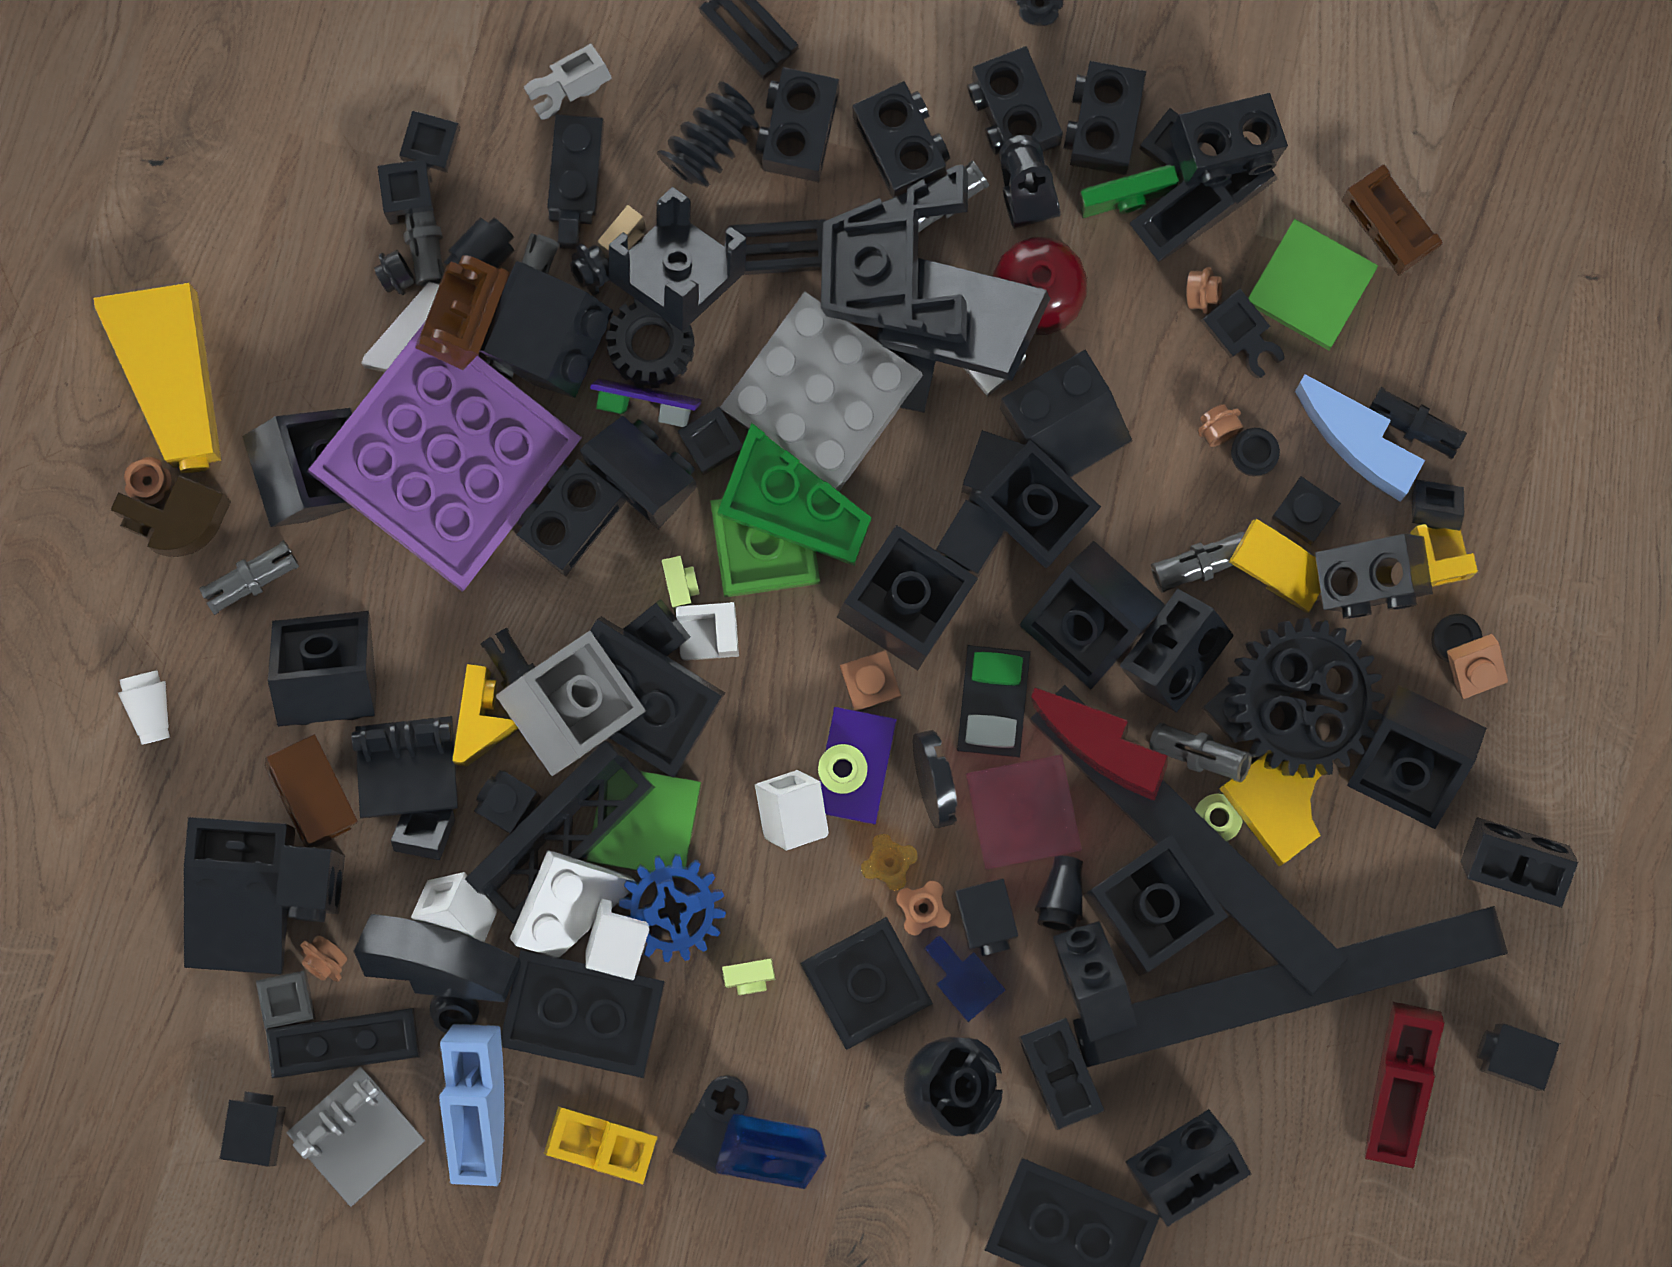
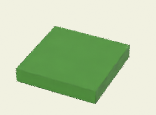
[1248,219,1378,351]
[710,499,820,598]
[587,768,701,879]

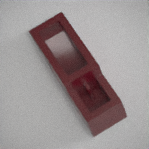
[1031,688,1168,801]
[1364,1002,1445,1169]

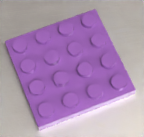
[307,322,582,591]

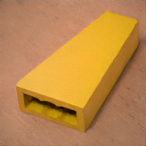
[93,283,221,473]

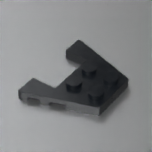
[821,165,968,343]

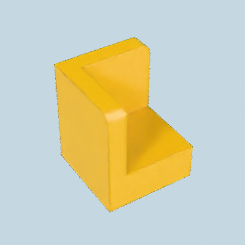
[1410,524,1478,587]

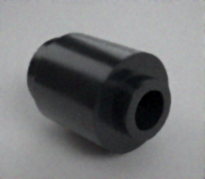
[443,217,515,269]

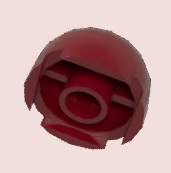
[993,237,1087,335]

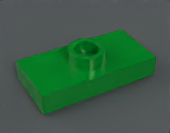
[1078,164,1179,218]

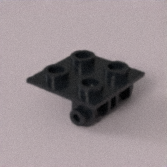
[351,716,458,819]

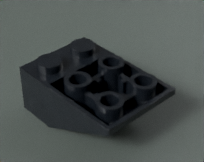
[184,817,296,975]

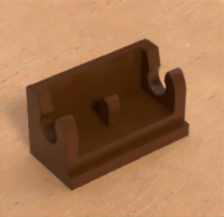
[1342,164,1443,276]
[415,255,510,370]
[264,734,358,848]

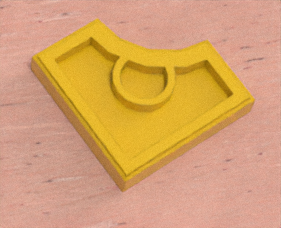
[1219,753,1322,867]

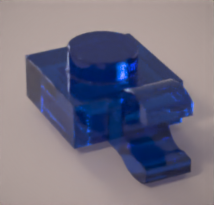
[924,935,1006,1022]

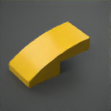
[1229,519,1321,613]
[543,1106,657,1184]

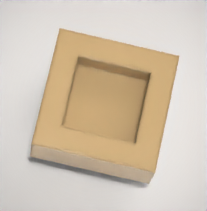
[597,205,646,258]

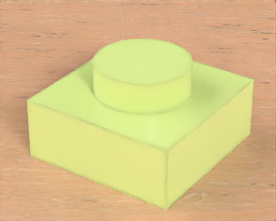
[662,556,700,613]
[722,959,776,995]

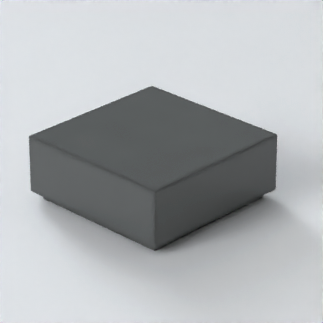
[256,970,315,1029]

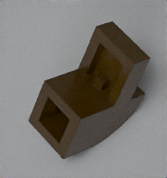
[111,475,231,557]

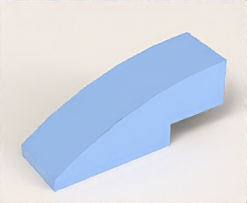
[1295,374,1425,501]
[439,1024,504,1186]

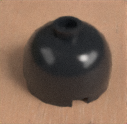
[904,1037,1003,1137]

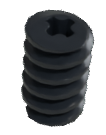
[657,81,761,188]

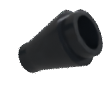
[1035,855,1083,931]

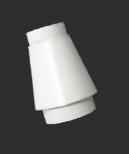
[118,670,170,745]

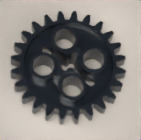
[1226,618,1385,778]

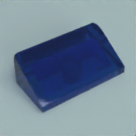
[716,1114,826,1189]

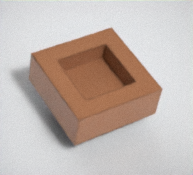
[1447,634,1508,699]
[840,650,901,712]

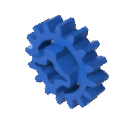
[619,854,726,962]

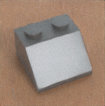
[496,631,646,776]

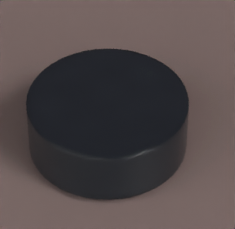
[1431,614,1483,663]

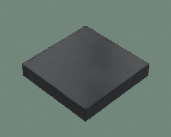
[800,917,933,1050]

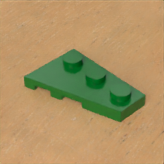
[717,423,872,566]

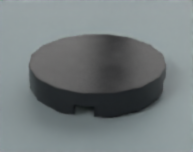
[912,730,957,828]

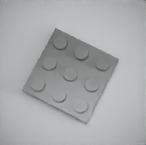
[720,292,923,491]

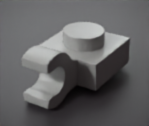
[524,44,612,119]

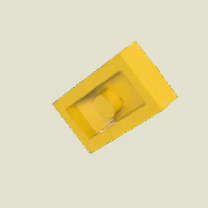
[452,664,518,766]

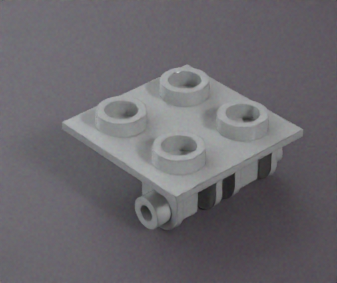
[286,1067,426,1207]

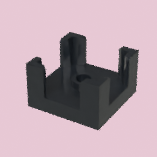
[609,187,746,332]

